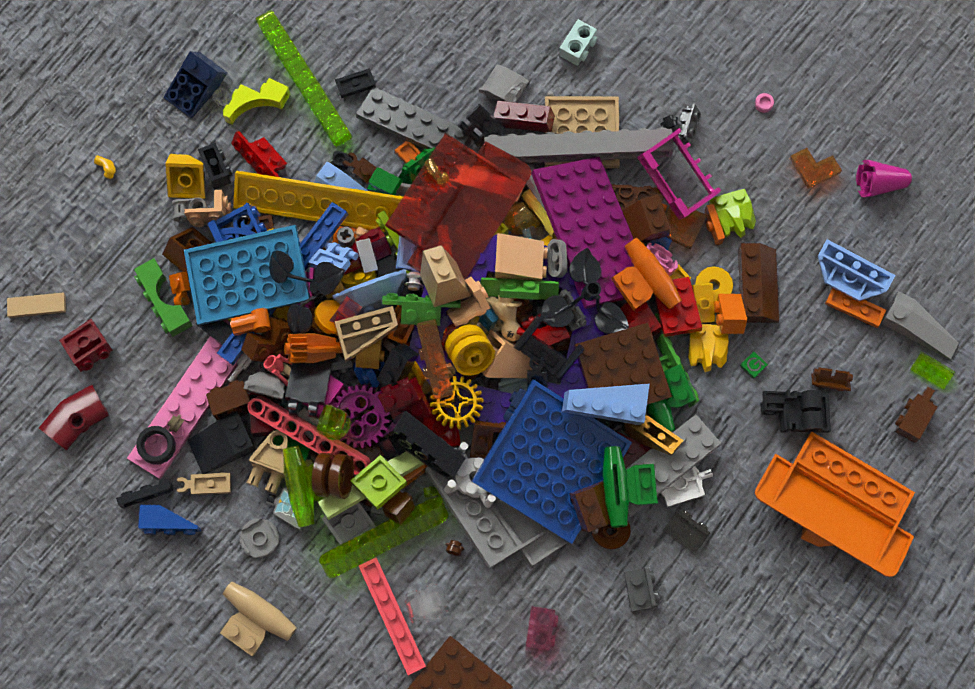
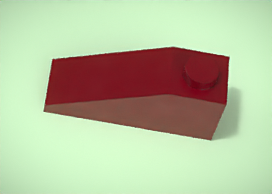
[343,227,392,276]

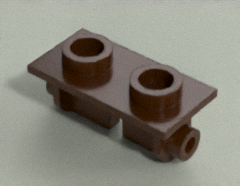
[811,367,853,391]

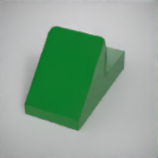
[367,167,403,195]

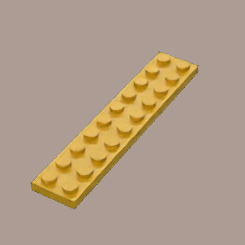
[233,171,421,234]

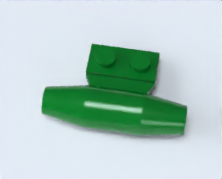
[646,364,697,432]
[603,446,658,528]

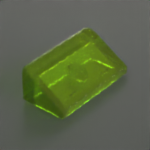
[910,351,955,390]

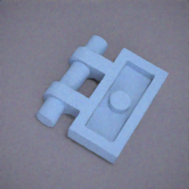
[308,242,358,271]

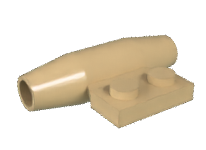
[220,582,297,656]

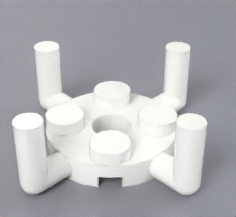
[444,442,496,508]

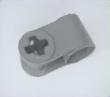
[172,198,209,222]

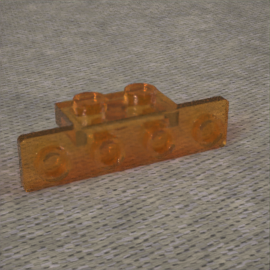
[417,319,453,399]

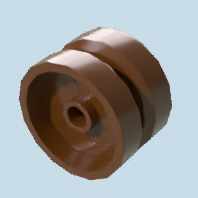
[312,453,354,499]

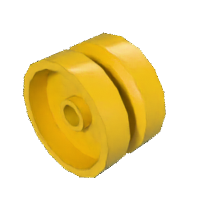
[445,324,495,376]

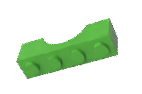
[134,258,193,337]

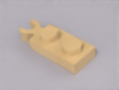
[177,473,231,495]

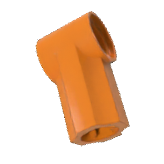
[230,308,271,336]

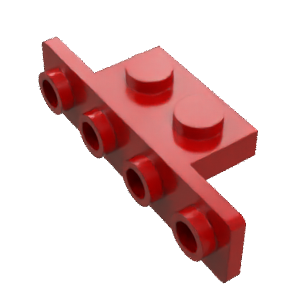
[231,131,287,177]

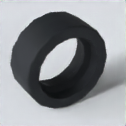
[136,426,176,464]

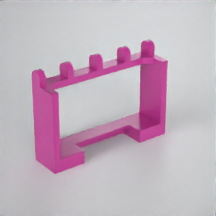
[637,128,721,220]

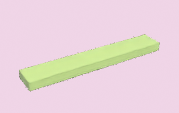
[318,452,424,520]

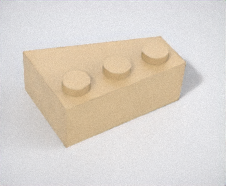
[335,306,398,363]

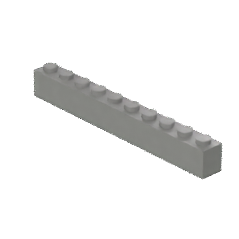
[484,127,673,165]

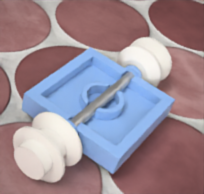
[396,214,438,291]

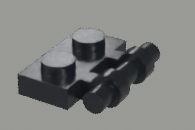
[458,104,506,150]

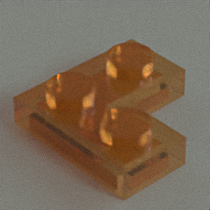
[790,148,842,189]

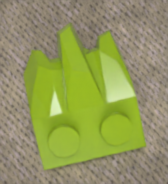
[709,188,756,238]

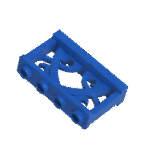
[207,203,267,242]

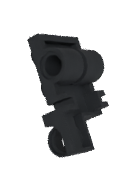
[760,390,831,433]

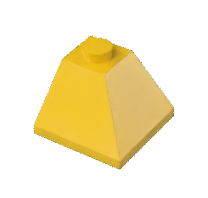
[165,154,206,199]

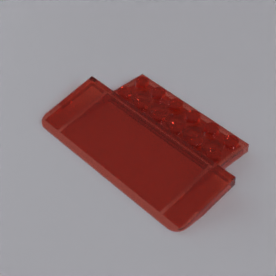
[385,133,531,280]

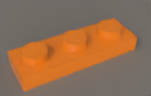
[825,287,886,328]

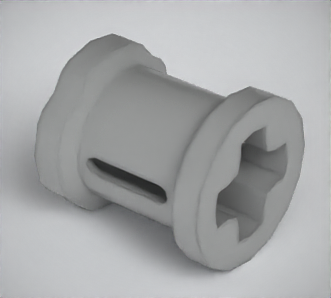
[337,227,355,248]

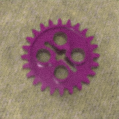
[329,384,392,448]

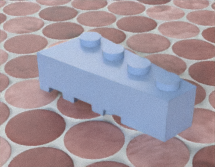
[562,384,649,425]

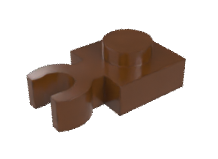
[342,152,377,184]

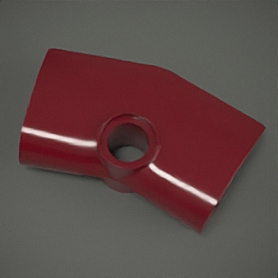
[39,385,109,451]

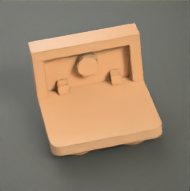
[184,190,232,227]
[446,277,490,326]

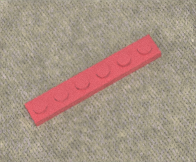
[359,557,426,676]

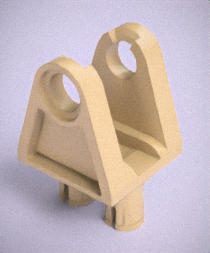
[246,430,291,494]

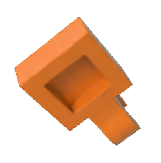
[169,272,190,306]

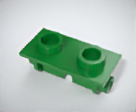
[401,147,438,182]

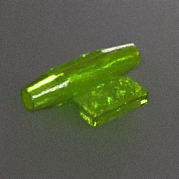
[283,446,326,527]

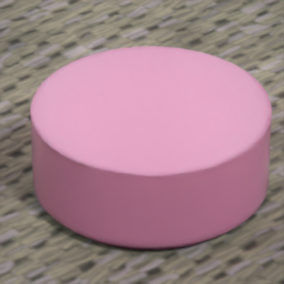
[755,93,774,113]

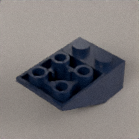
[163,51,228,118]

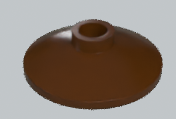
[591,521,631,550]

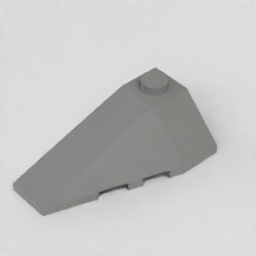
[881,291,959,360]

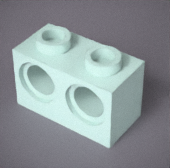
[559,19,598,66]

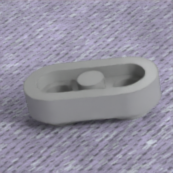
[547,239,568,278]

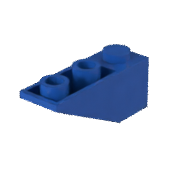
[138,505,201,535]

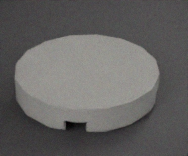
[240,518,280,558]

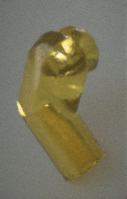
[425,159,449,185]

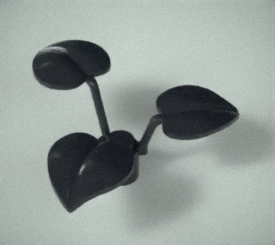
[540,248,629,334]
[269,251,345,334]

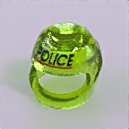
[317,404,351,440]

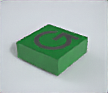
[740,352,768,379]

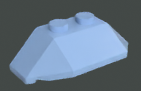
[818,239,895,301]
[332,269,408,315]

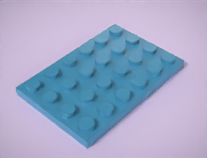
[184,225,310,325]

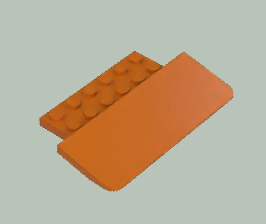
[754,432,915,577]

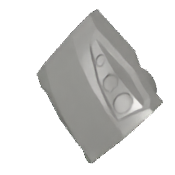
[479,64,529,103]
[244,371,287,400]

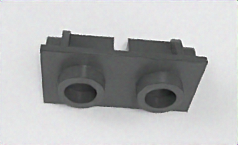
[677,103,701,144]
[558,289,587,331]

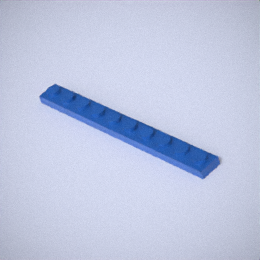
[217,202,348,365]

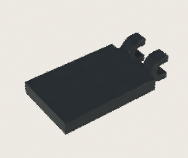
[285,358,334,418]

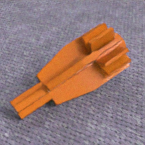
[284,333,343,363]

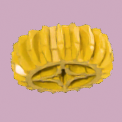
[430,376,483,429]

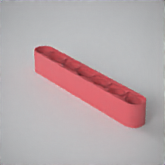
[248,396,371,475]

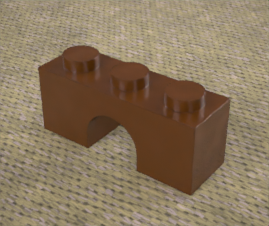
[360,491,415,525]

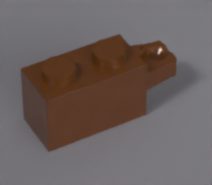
[894,387,938,443]

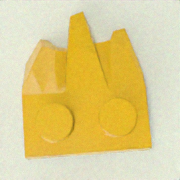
[688,324,729,372]

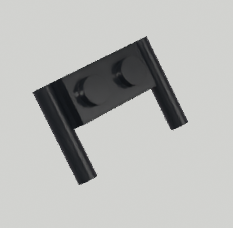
[514,316,585,379]

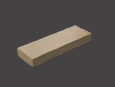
[7,293,66,318]

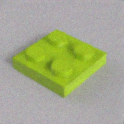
[350,455,407,510]

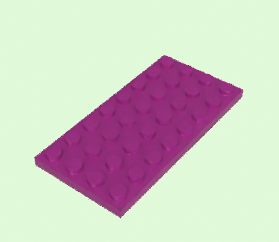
[531,157,634,309]

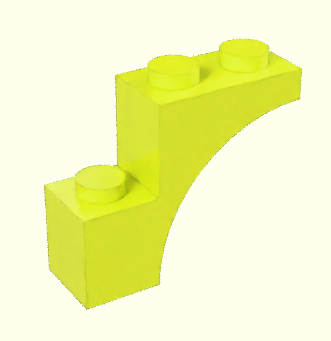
[223,78,291,125]

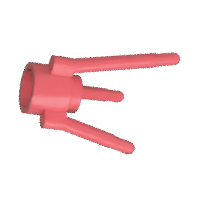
[264,354,292,387]

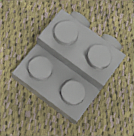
[320,503,376,550]

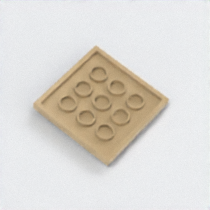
[545,96,620,168]

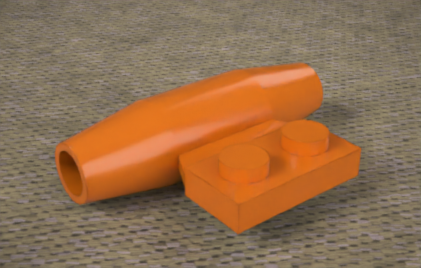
[611,238,682,310]

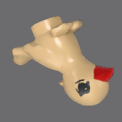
[486,295,525,342]

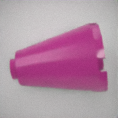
[856,160,912,198]

